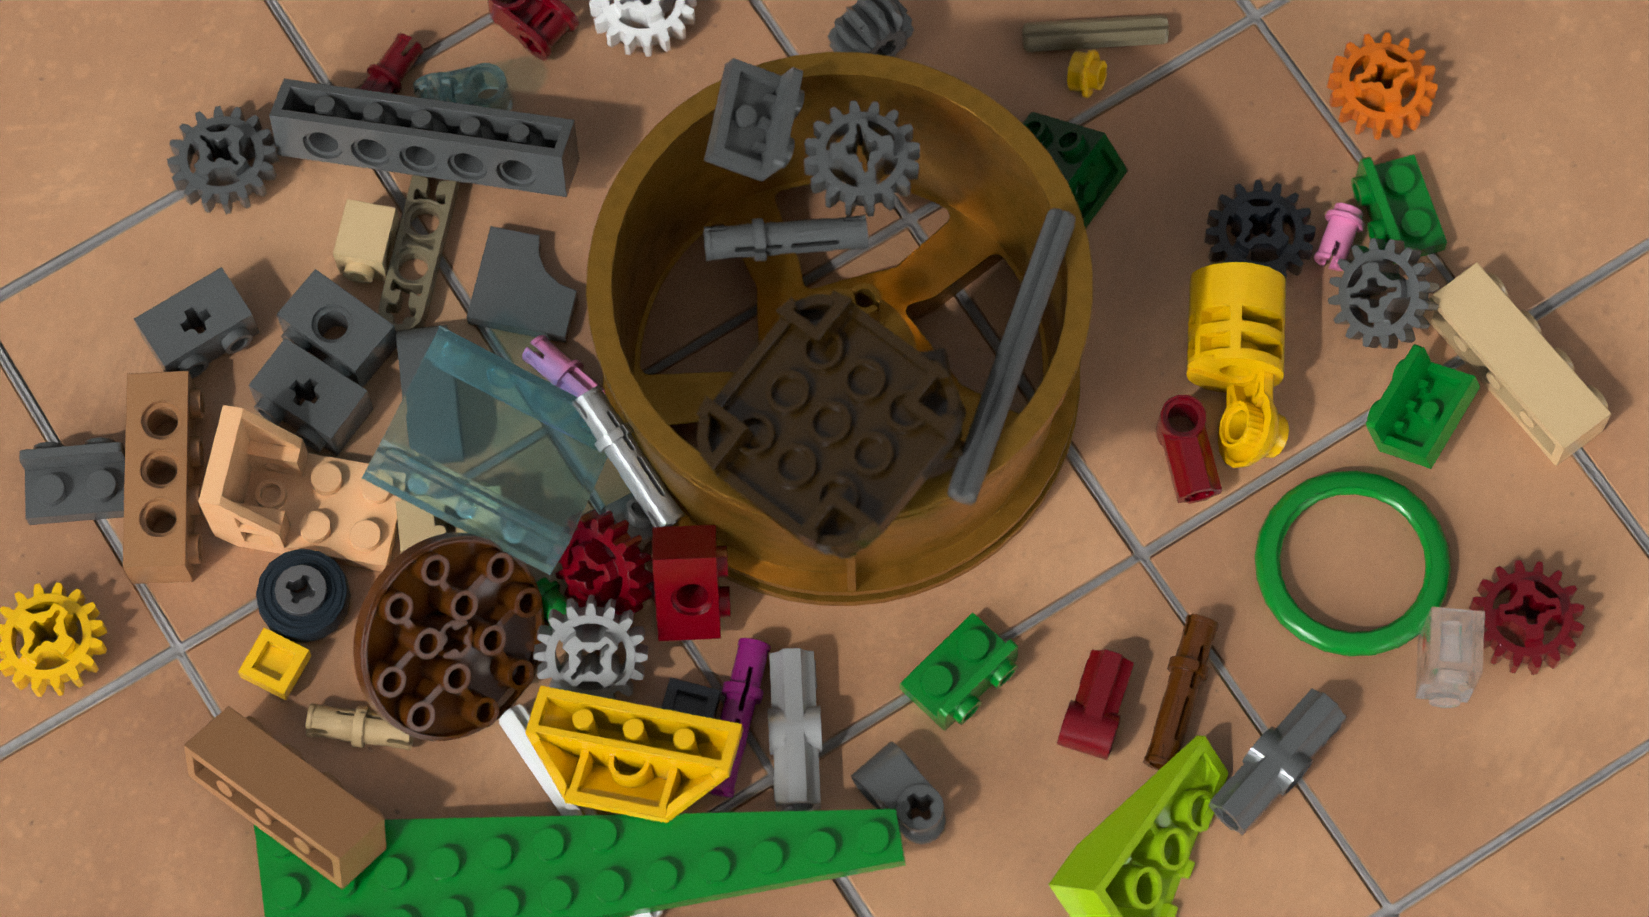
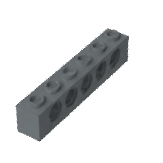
[269,79,579,197]

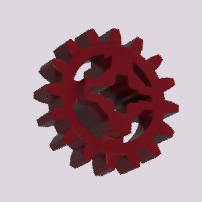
[552,509,654,615]
[1468,560,1585,675]

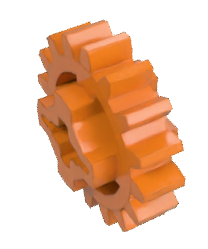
[1327,32,1438,140]

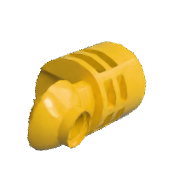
[1186,262,1289,468]

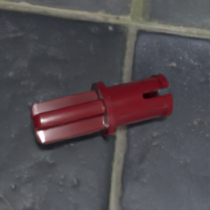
[359,33,424,94]

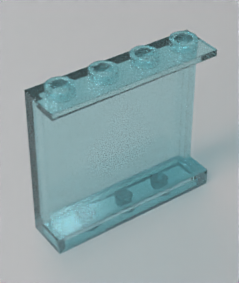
[362,326,607,575]

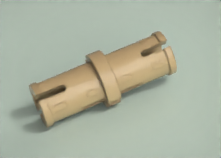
[305,703,414,750]

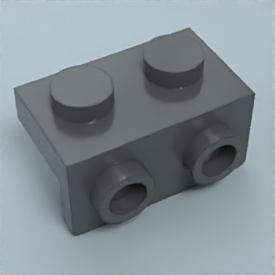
[704,58,805,181]

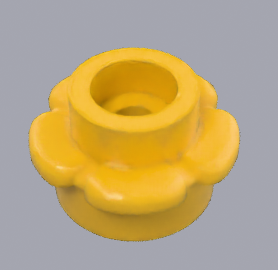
[1067,49,1107,98]

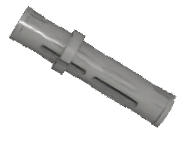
[572,385,685,527]

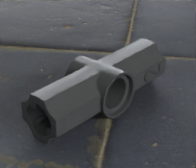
[1209,688,1346,835]

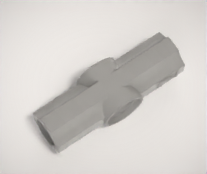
[768,648,822,811]

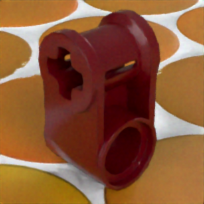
[488,0,580,61]

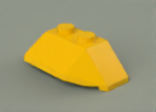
[525,685,744,823]

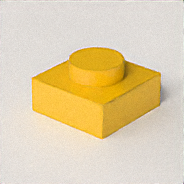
[238,628,312,700]

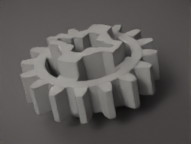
[534,595,648,700]

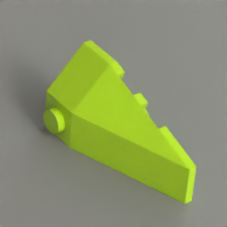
[1048,735,1229,917]

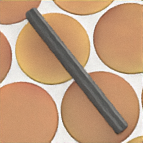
[948,208,1076,505]

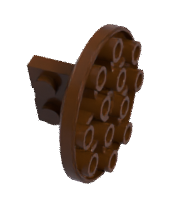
[353,532,545,741]

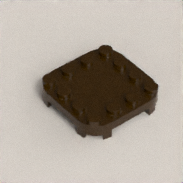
[696,290,966,559]

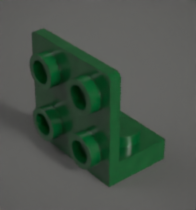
[1022,112,1128,229]

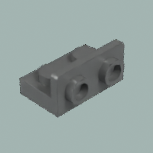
[19,438,125,525]

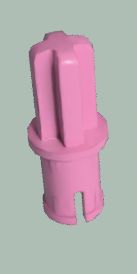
[522,335,605,402]

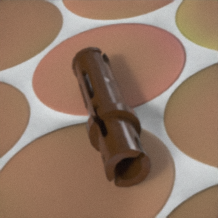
[1143,614,1219,770]

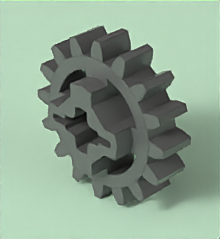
[804,101,920,217]
[167,106,279,214]
[1328,238,1440,349]

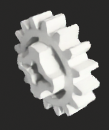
[589,0,697,57]

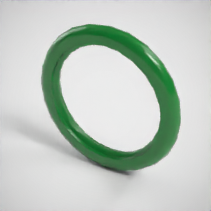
[1254,470,1452,657]

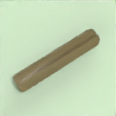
[1022,15,1169,52]

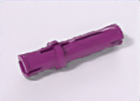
[708,638,771,798]

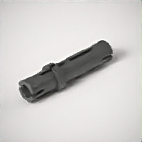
[704,215,868,261]

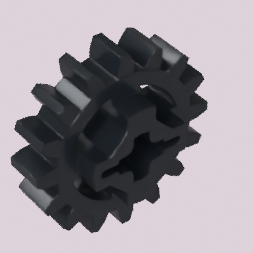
[1204,180,1316,279]

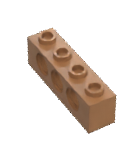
[123,371,205,584]

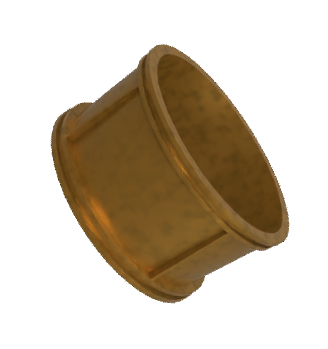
[586,52,1093,606]

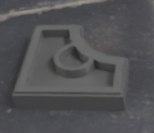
[466,226,578,343]

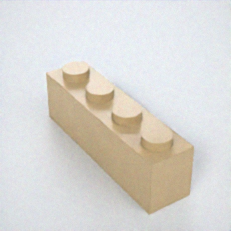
[1424,262,1611,466]

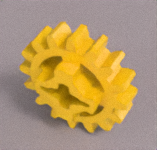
[0,582,107,697]

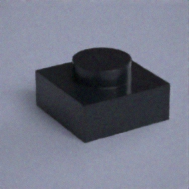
[661,677,721,719]

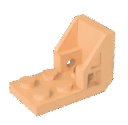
[198,405,410,572]

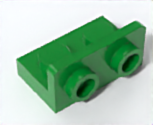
[1351,154,1447,264]
[900,612,1019,731]

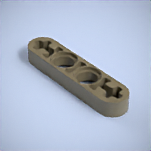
[378,175,460,331]

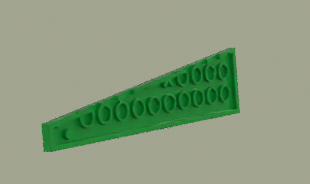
[254,809,906,917]

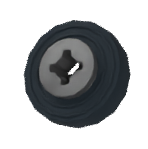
[256,549,351,643]

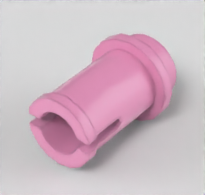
[1314,203,1365,271]

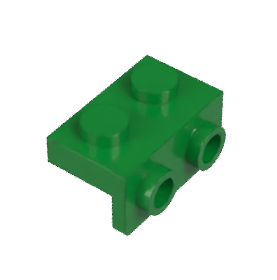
[1366,344,1480,469]

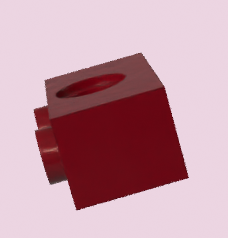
[652,525,731,641]

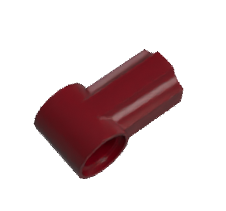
[1156,395,1222,504]
[1057,649,1134,761]

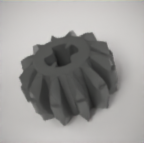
[828,0,914,57]

